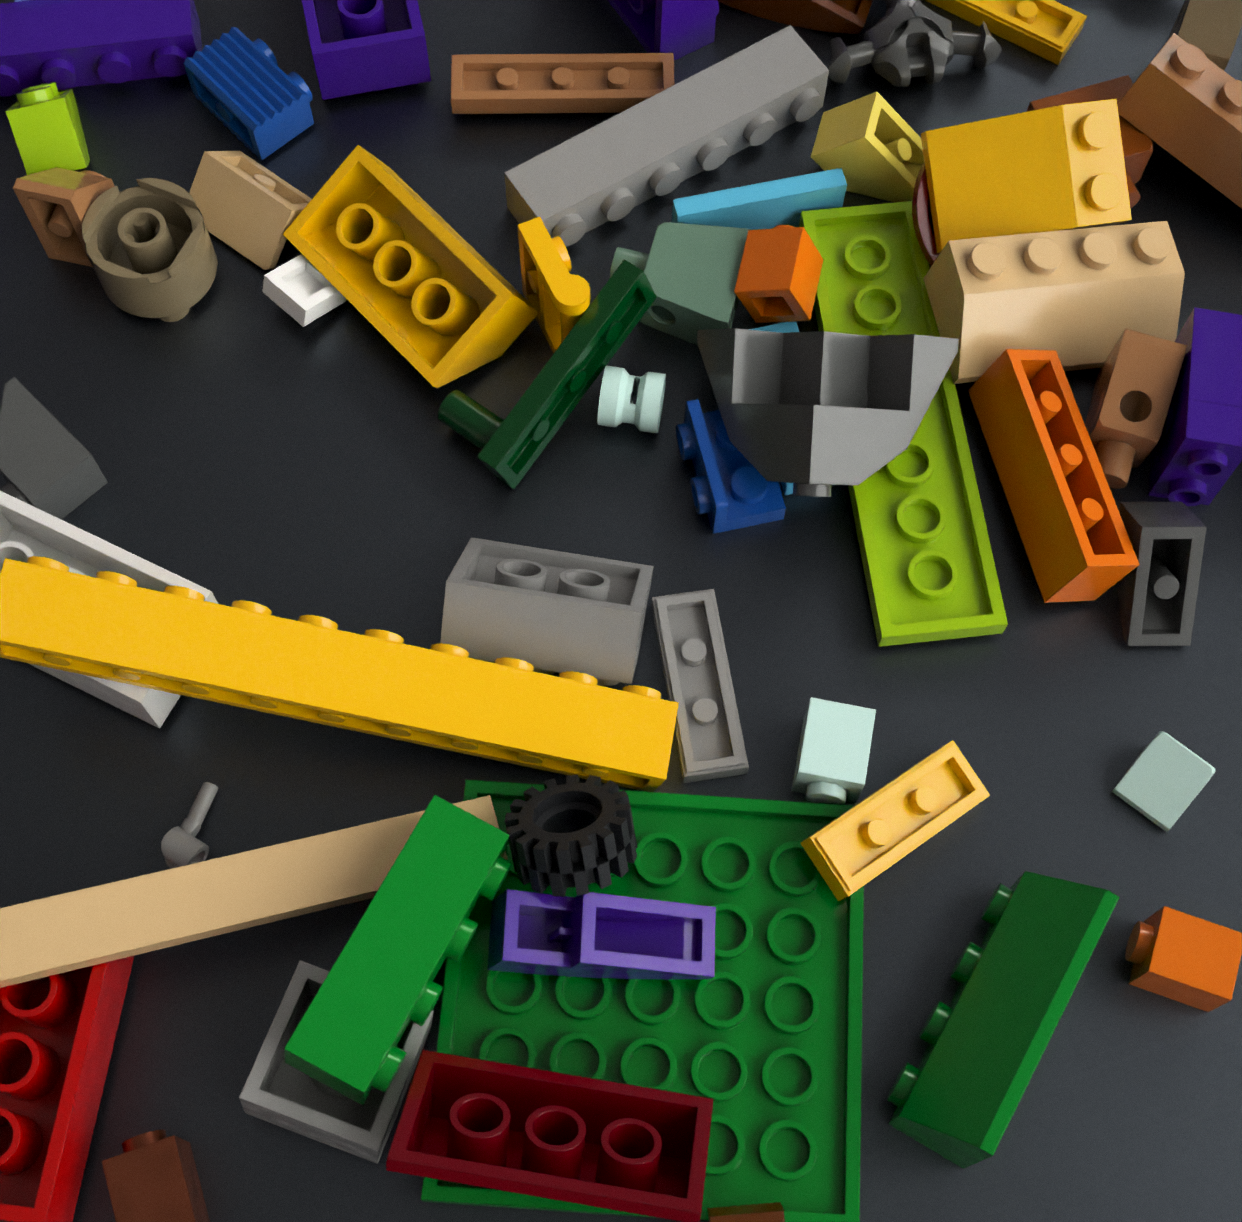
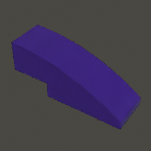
[487,889,716,980]

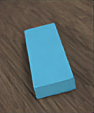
[671,168,847,230]

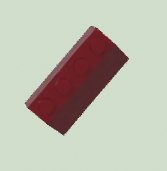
[386,1050,714,1222]

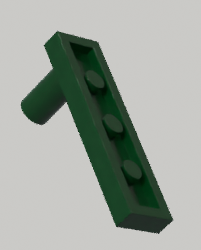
[438,259,657,489]

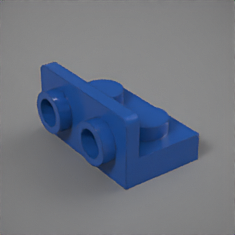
[676,399,786,534]

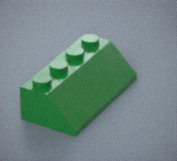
[887,871,1120,1169]

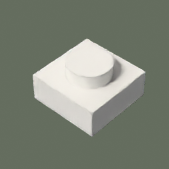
[262,254,346,327]

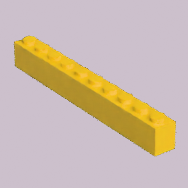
[0,556,679,792]

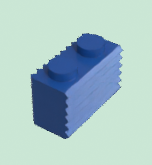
[184,27,314,161]

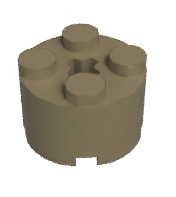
[82,178,218,322]

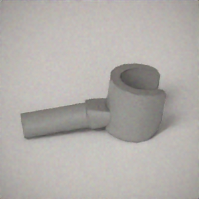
[161,782,218,869]

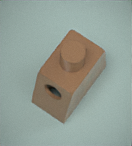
[1085,328,1187,489]

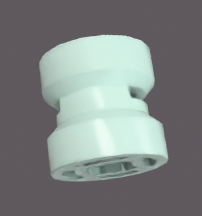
[597,365,666,433]

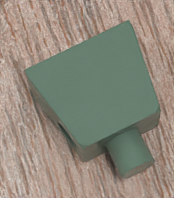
[610,222,751,345]

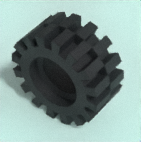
[505,775,637,897]

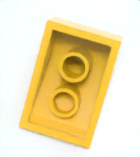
[921,98,1132,253]

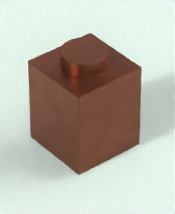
[102,1129,210,1222]

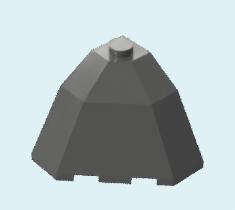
[697,328,959,497]

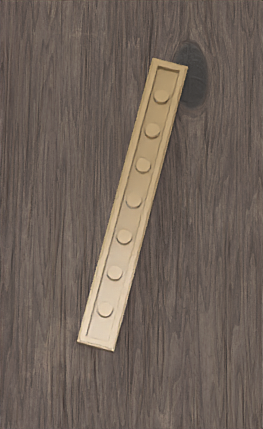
[0,795,507,988]

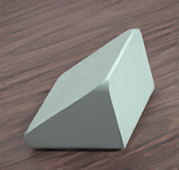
[1112,731,1215,832]

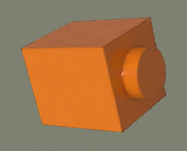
[734,225,824,323]
[1125,906,1242,1012]

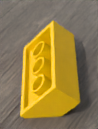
[283,145,540,389]

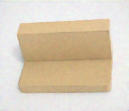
[189,150,312,270]

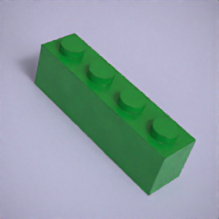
[284,795,512,1105]

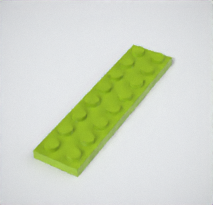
[799,201,1008,647]

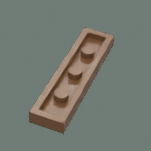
[451,53,675,114]

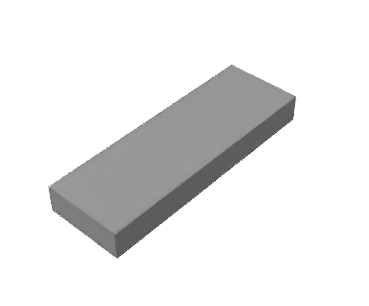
[651,589,749,784]

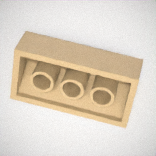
[923,221,1185,384]

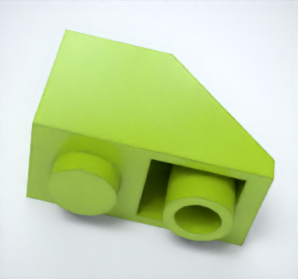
[5,82,90,175]

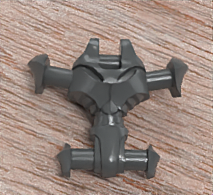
[827,0,1002,87]

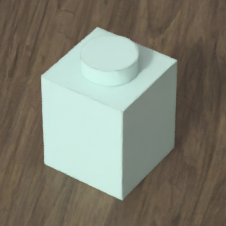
[791,697,876,805]

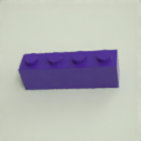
[0,0,202,97]

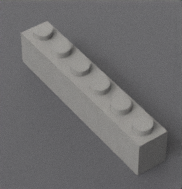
[504,25,829,247]

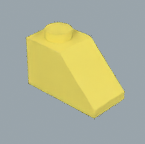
[811,91,924,202]

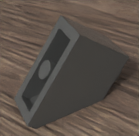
[0,377,108,520]
[1116,502,1207,646]

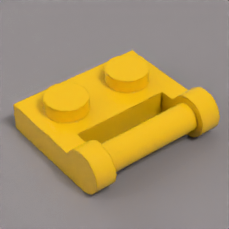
[517,217,591,354]

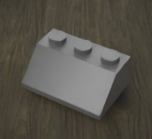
[440,537,654,686]

